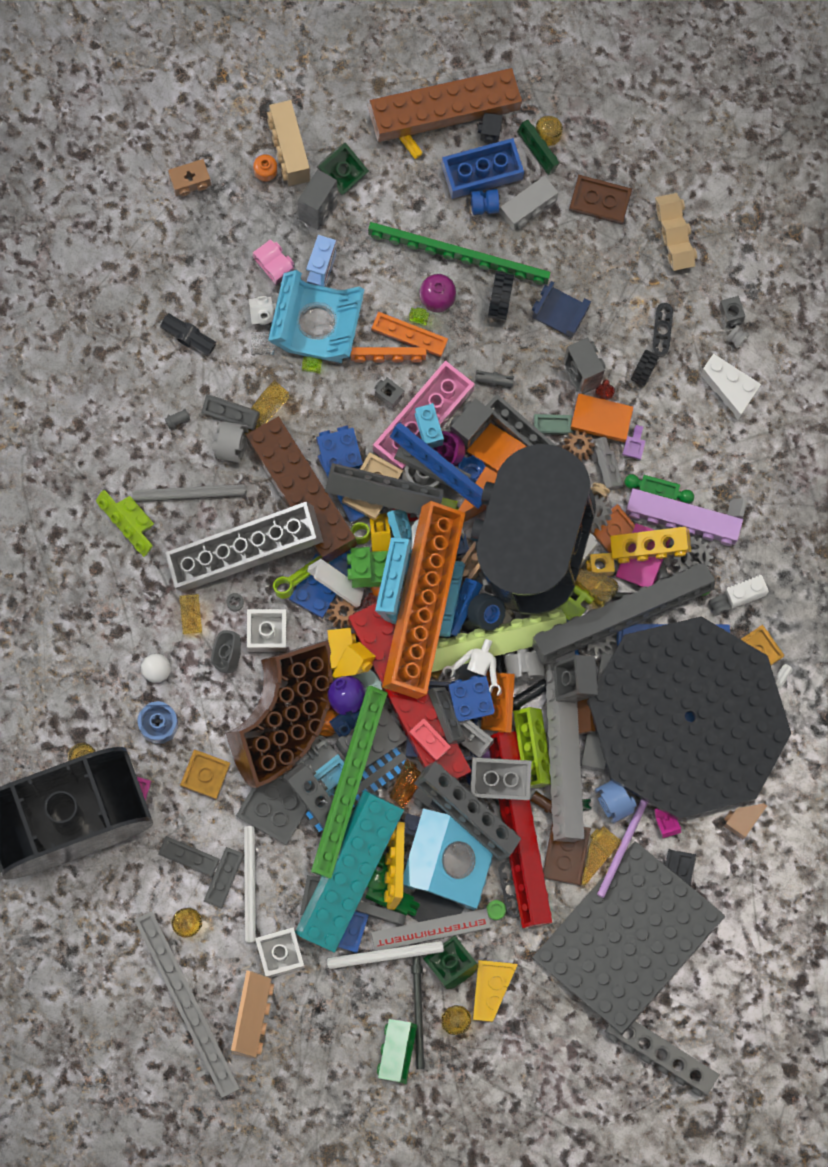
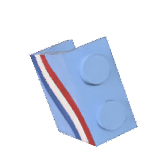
[306,235,336,287]

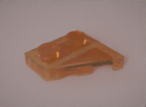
[390,759,421,809]

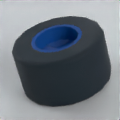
[468,593,506,631]

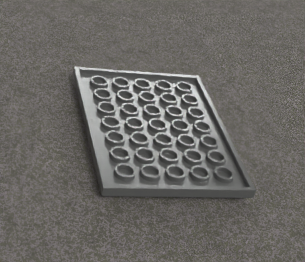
[532,841,725,1035]

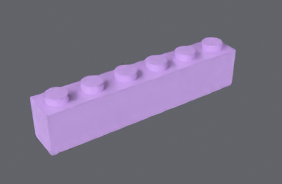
[625,489,743,546]

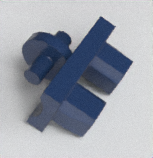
[329,708,361,738]

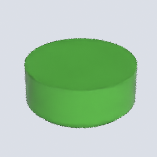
[487,900,506,921]

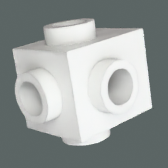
[249,296,276,325]

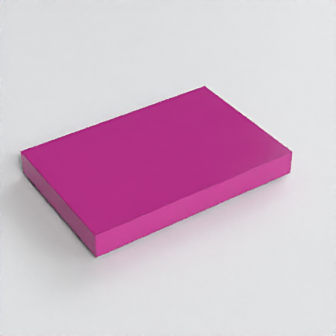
[615,523,671,587]

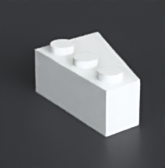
[701,354,761,420]

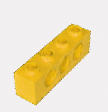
[610,527,691,563]

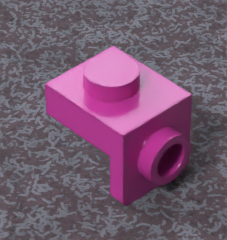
[655,808,681,838]

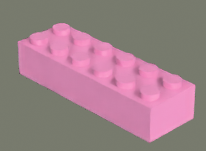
[373,361,475,470]

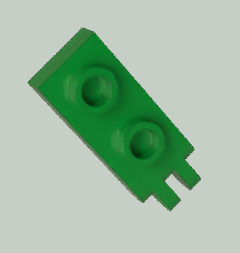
[365,888,420,916]

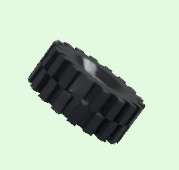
[488,271,515,320]

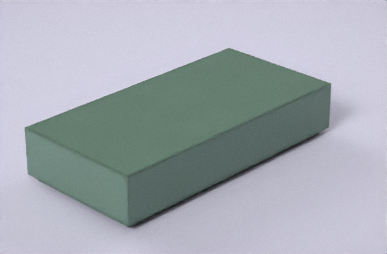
[534,414,572,435]

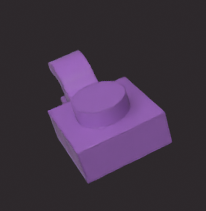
[622,425,645,460]

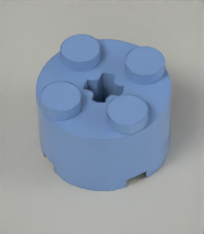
[138,701,178,744]
[595,781,637,823]

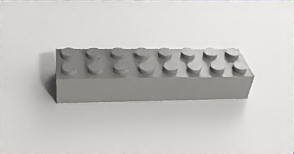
[165,502,323,592]

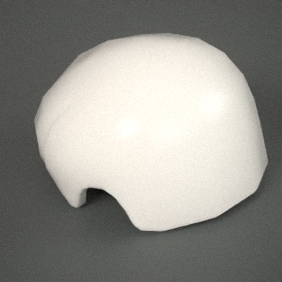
[141,654,171,683]

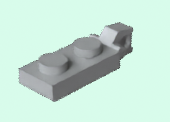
[593,437,623,489]

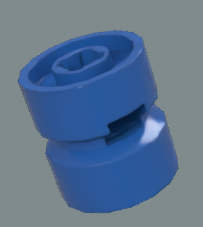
[471,189,499,215]

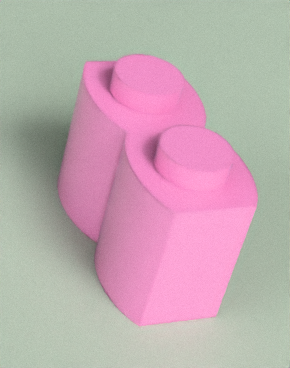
[253,240,294,285]

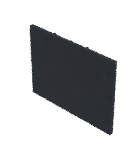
[407,889,464,939]

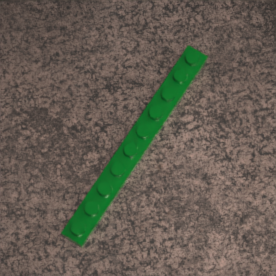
[368,222,551,285]

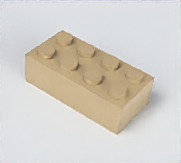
[267,100,310,187]

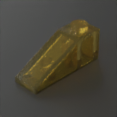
[245,380,289,435]
[576,569,619,607]
[580,826,621,888]

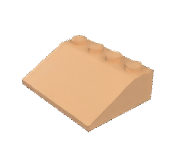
[231,971,274,1059]

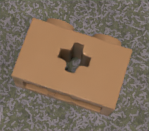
[168,159,211,196]

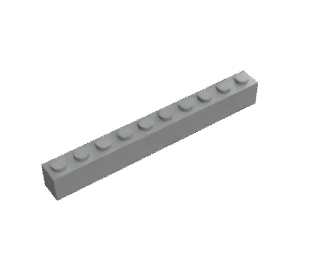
[545,651,584,842]

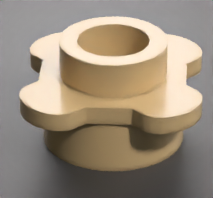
[591,483,610,499]

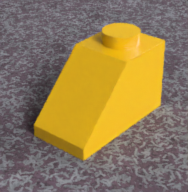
[369,513,391,552]
[327,628,356,672]
[332,642,376,678]

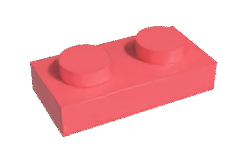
[409,719,451,761]

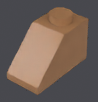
[724,804,767,840]

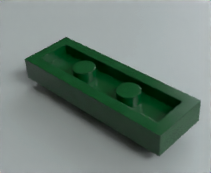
[517,120,559,175]

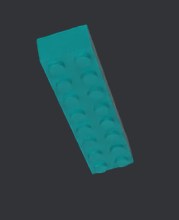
[295,790,404,953]

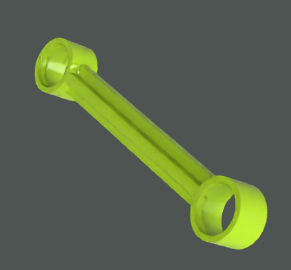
[273,522,371,599]

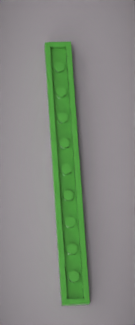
[311,686,387,879]

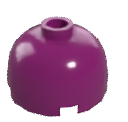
[419,274,456,312]
[432,431,465,467]

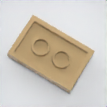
[342,453,403,520]

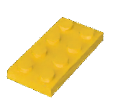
[384,822,405,910]

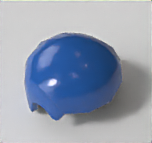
[457,455,486,483]

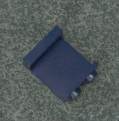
[532,281,591,338]

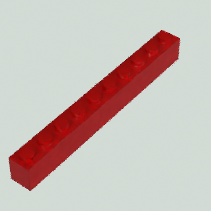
[489,731,552,928]

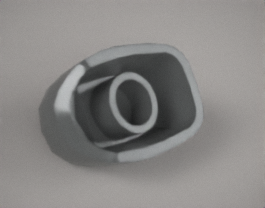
[211,630,241,674]

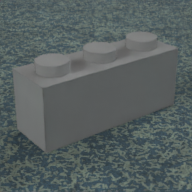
[500,176,558,230]

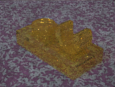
[179,594,202,634]

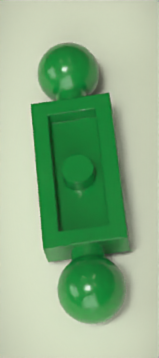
[624,474,694,504]

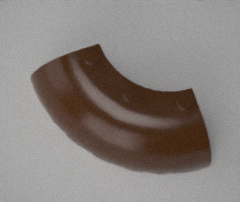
[225,640,333,788]

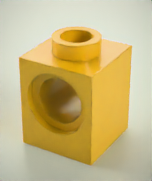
[586,553,615,577]

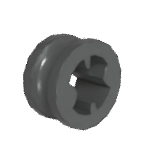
[226,593,244,612]

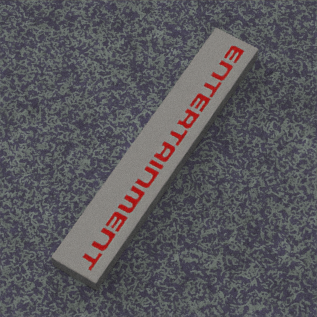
[371,908,491,951]

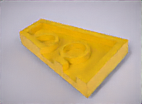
[473,960,518,1022]

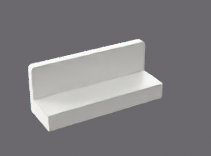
[307,559,364,607]

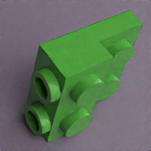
[347,547,388,588]

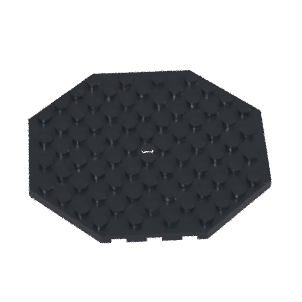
[587,616,791,820]

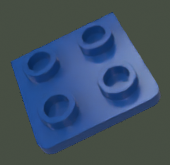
[315,425,362,473]
[448,675,494,722]

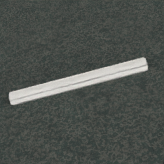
[244,826,256,943]
[327,941,444,969]

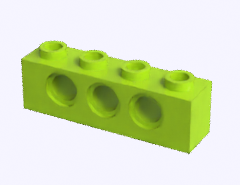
[513,707,551,789]

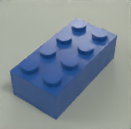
[441,138,524,199]

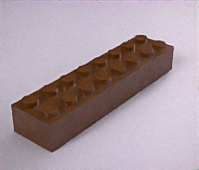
[246,416,357,563]

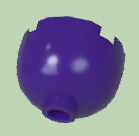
[328,676,367,715]

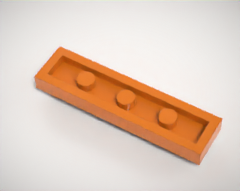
[371,312,448,357]
[351,347,426,363]

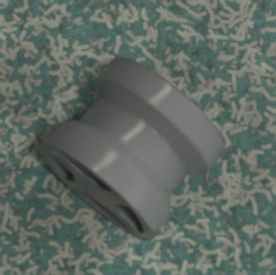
[709,594,732,616]

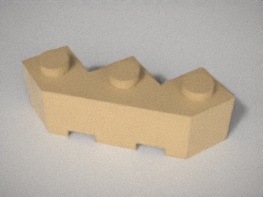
[655,193,697,271]

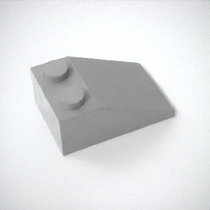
[470,757,532,800]

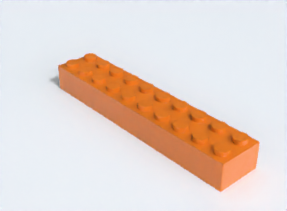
[382,501,465,699]

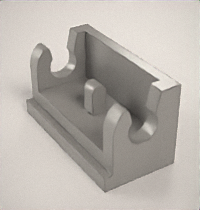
[459,720,494,758]

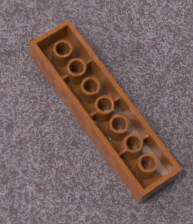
[368,68,522,142]

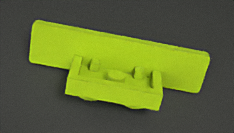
[96,490,154,557]

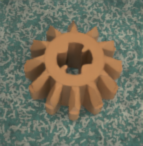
[562,430,595,462]
[327,598,359,629]

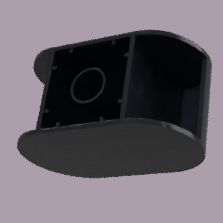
[471,444,596,614]
[0,747,153,880]

